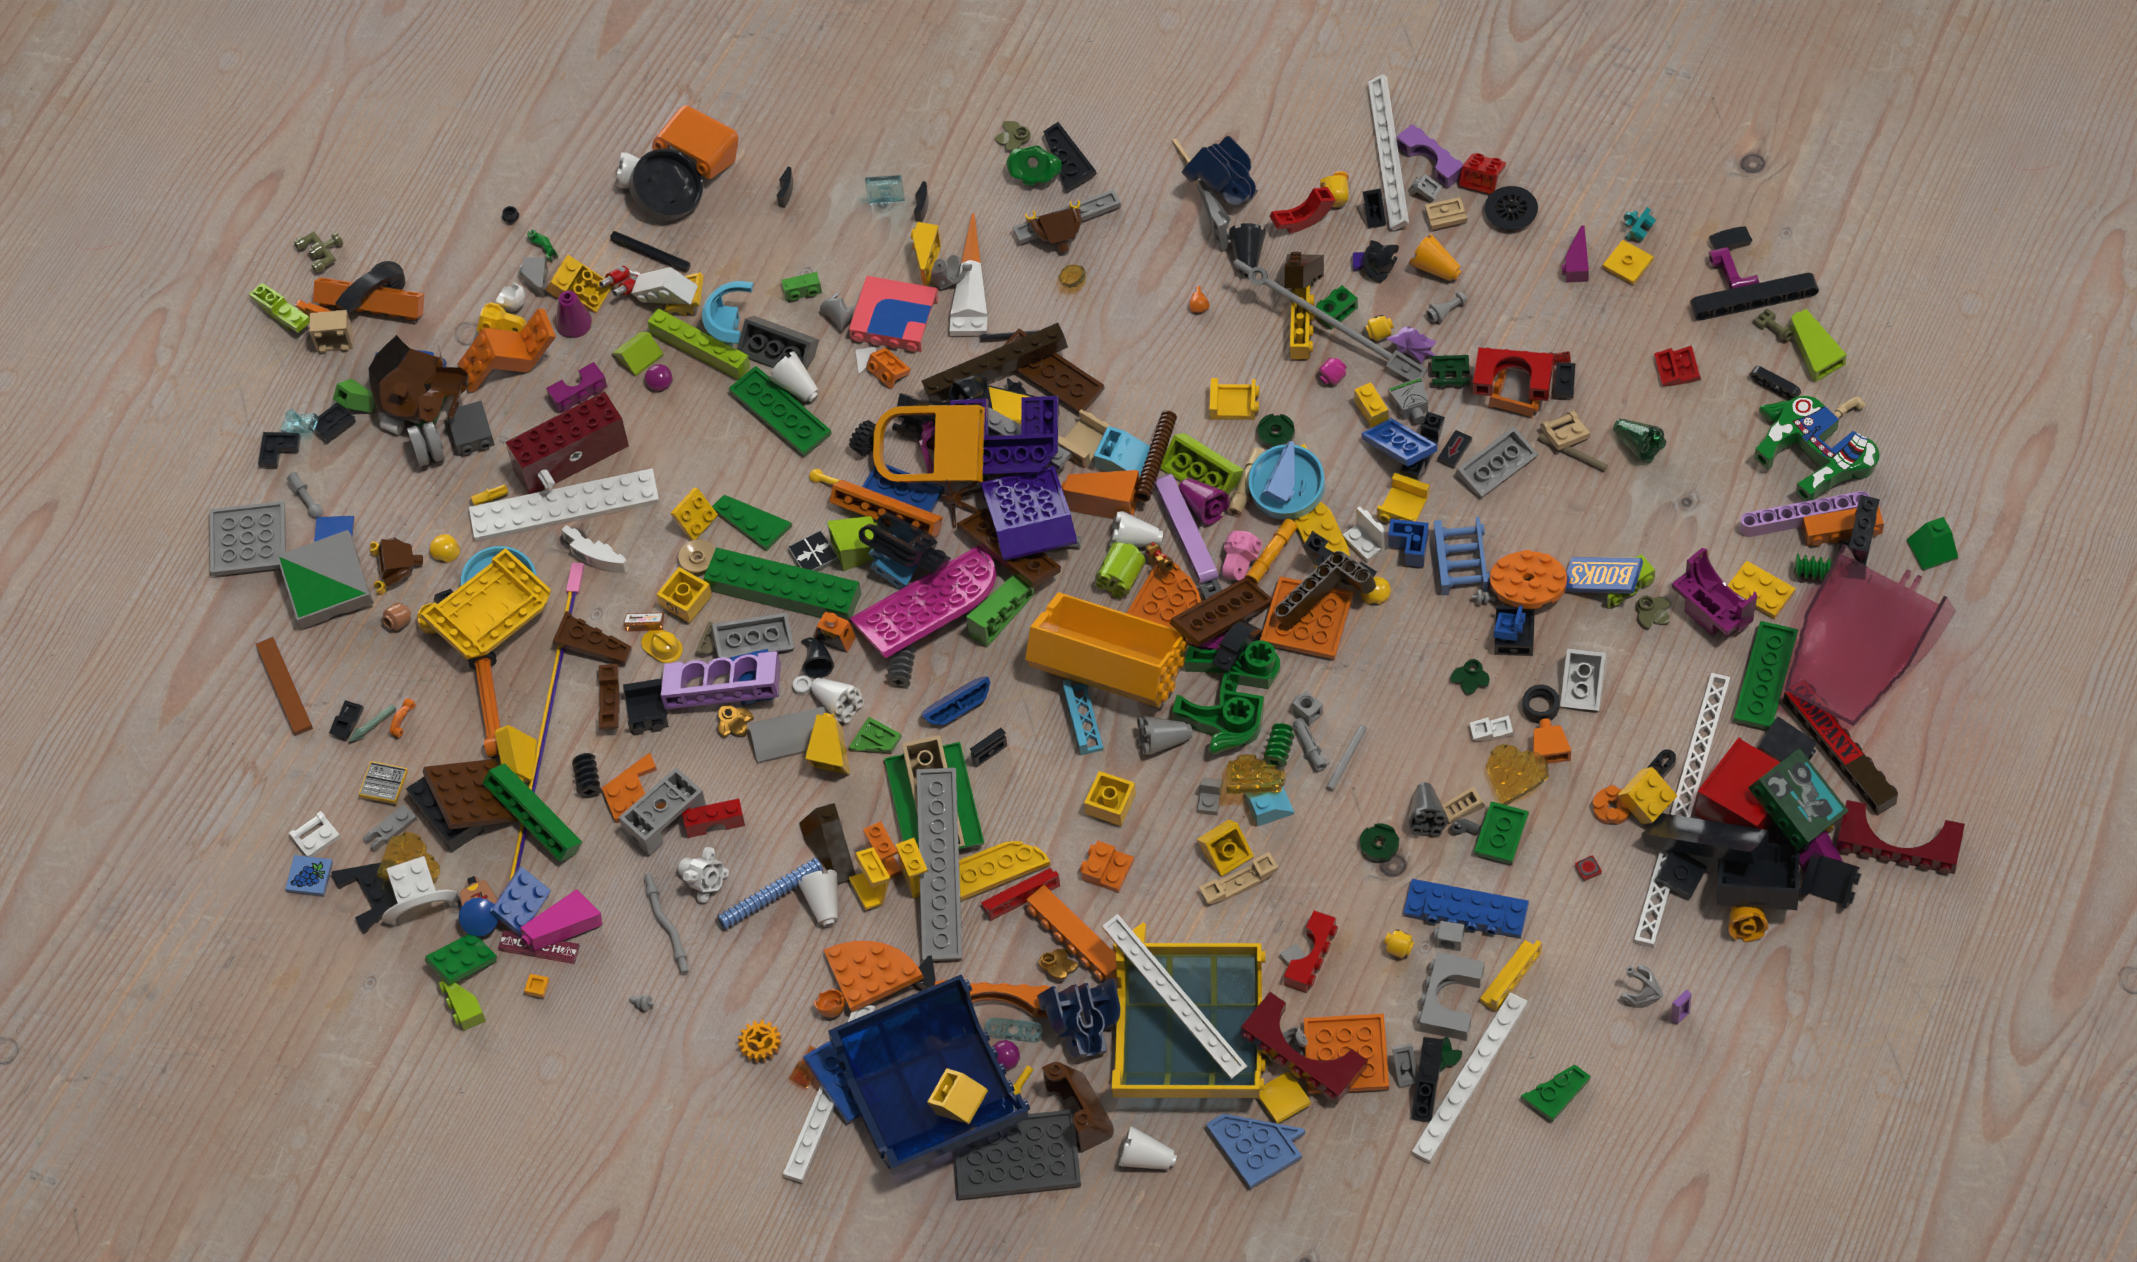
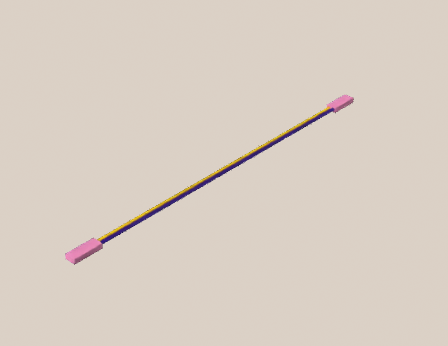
[497,563,585,925]

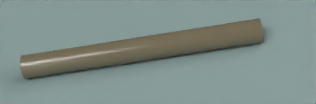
[1538,433,1608,472]

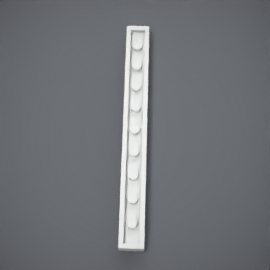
[1368,74,1409,231]
[1102,914,1247,1080]
[1412,992,1528,1164]
[783,1005,876,1183]

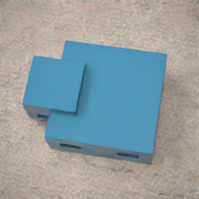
[868,536,918,589]

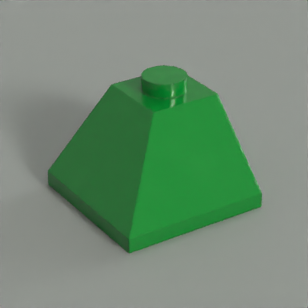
[1907,517,1958,571]

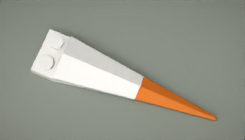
[950,213,988,336]

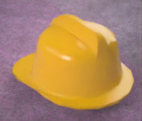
[641,629,683,663]

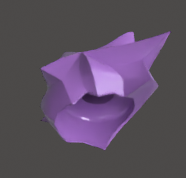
[1387,326,1437,364]

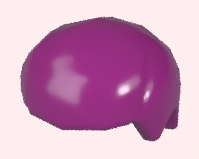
[645,364,673,391]
[993,1040,1020,1070]

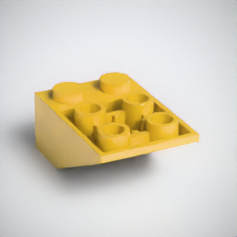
[544,255,613,313]

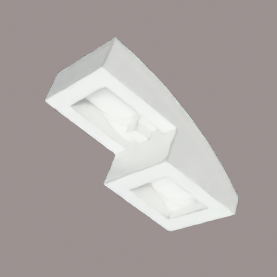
[1470,715,1514,741]

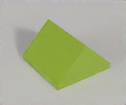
[612,332,664,377]

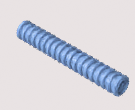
[717,858,823,930]

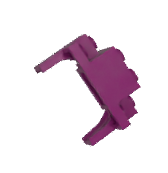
[1672,548,1757,636]

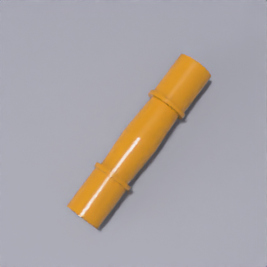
[1245,518,1298,585]

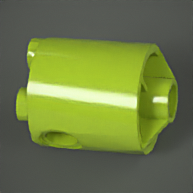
[1095,542,1146,599]

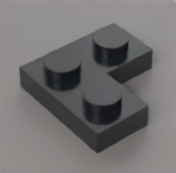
[258,432,301,468]

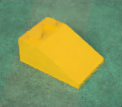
[911,222,941,287]

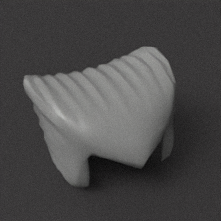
[820,293,855,332]

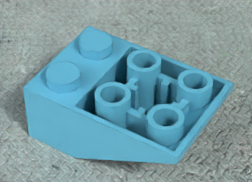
[1094,426,1150,478]

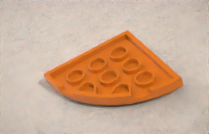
[1126,562,1201,645]
[824,941,924,1012]

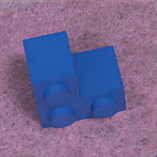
[1388,519,1429,567]

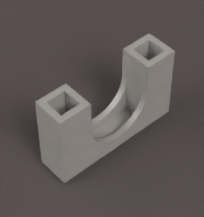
[1417,952,1484,1041]

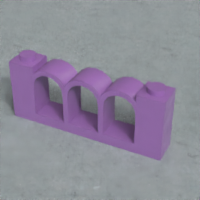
[661,651,781,709]

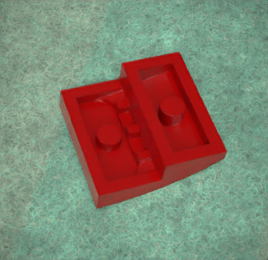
[1654,345,1701,386]

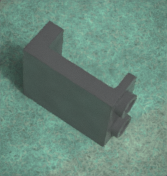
[446,400,495,456]

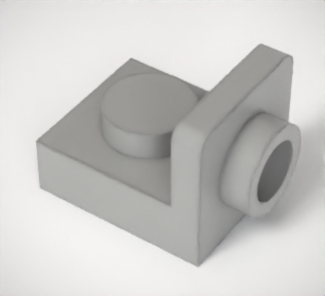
[1410,174,1442,202]

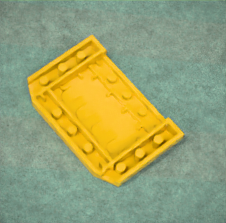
[421,548,551,659]

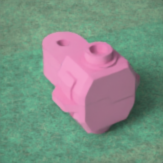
[1222,531,1263,580]

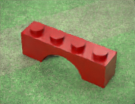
[1284,910,1338,993]

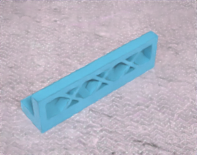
[1062,679,1103,755]

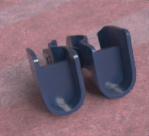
[1181,136,1258,205]
[1037,978,1121,1058]

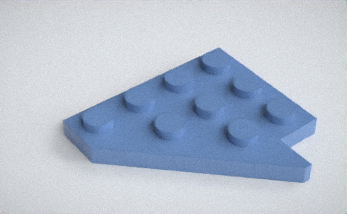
[1206,1114,1305,1189]

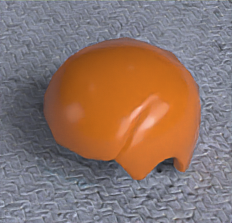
[814,989,846,1018]

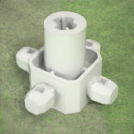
[678,847,729,902]

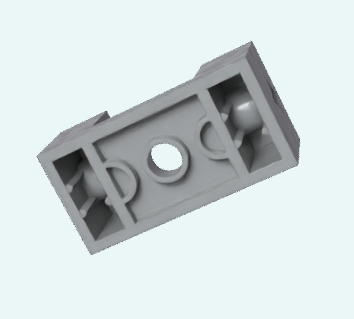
[619,768,706,855]

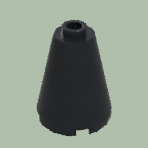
[1229,223,1266,277]

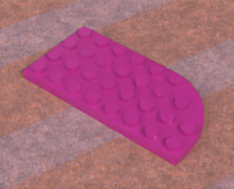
[850,546,996,658]

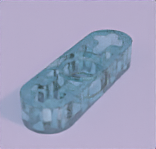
[985,1017,1043,1043]

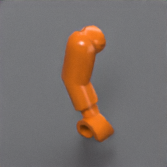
[389,698,416,738]

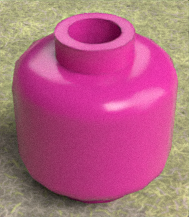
[1319,357,1347,385]

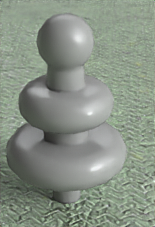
[1472,589,1498,605]
[629,995,654,1011]

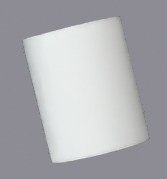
[380,414,405,435]

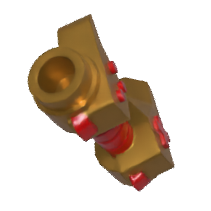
[1145,542,1174,578]

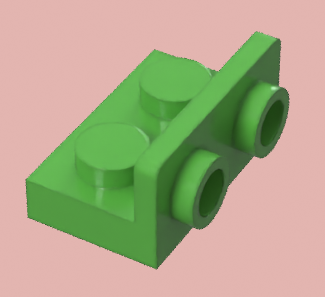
[781,272,822,301]

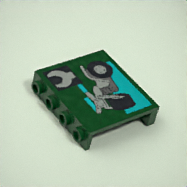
[1748,748,1849,851]

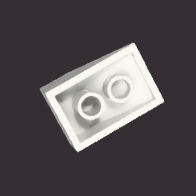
[1560,649,1608,711]

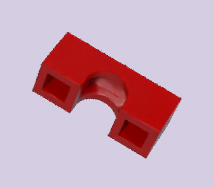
[682,798,745,838]

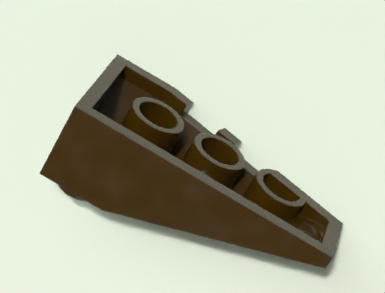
[799,803,856,885]

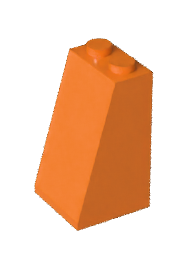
[1061,470,1139,519]

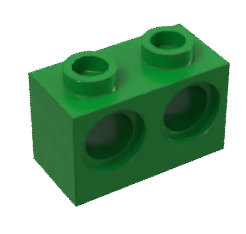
[1316,285,1358,330]

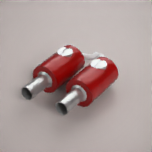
[599,266,640,297]

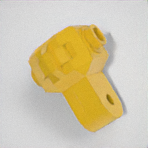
[477,302,527,333]

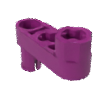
[1708,247,1759,289]

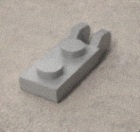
[363,804,417,851]

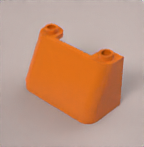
[652,105,739,179]

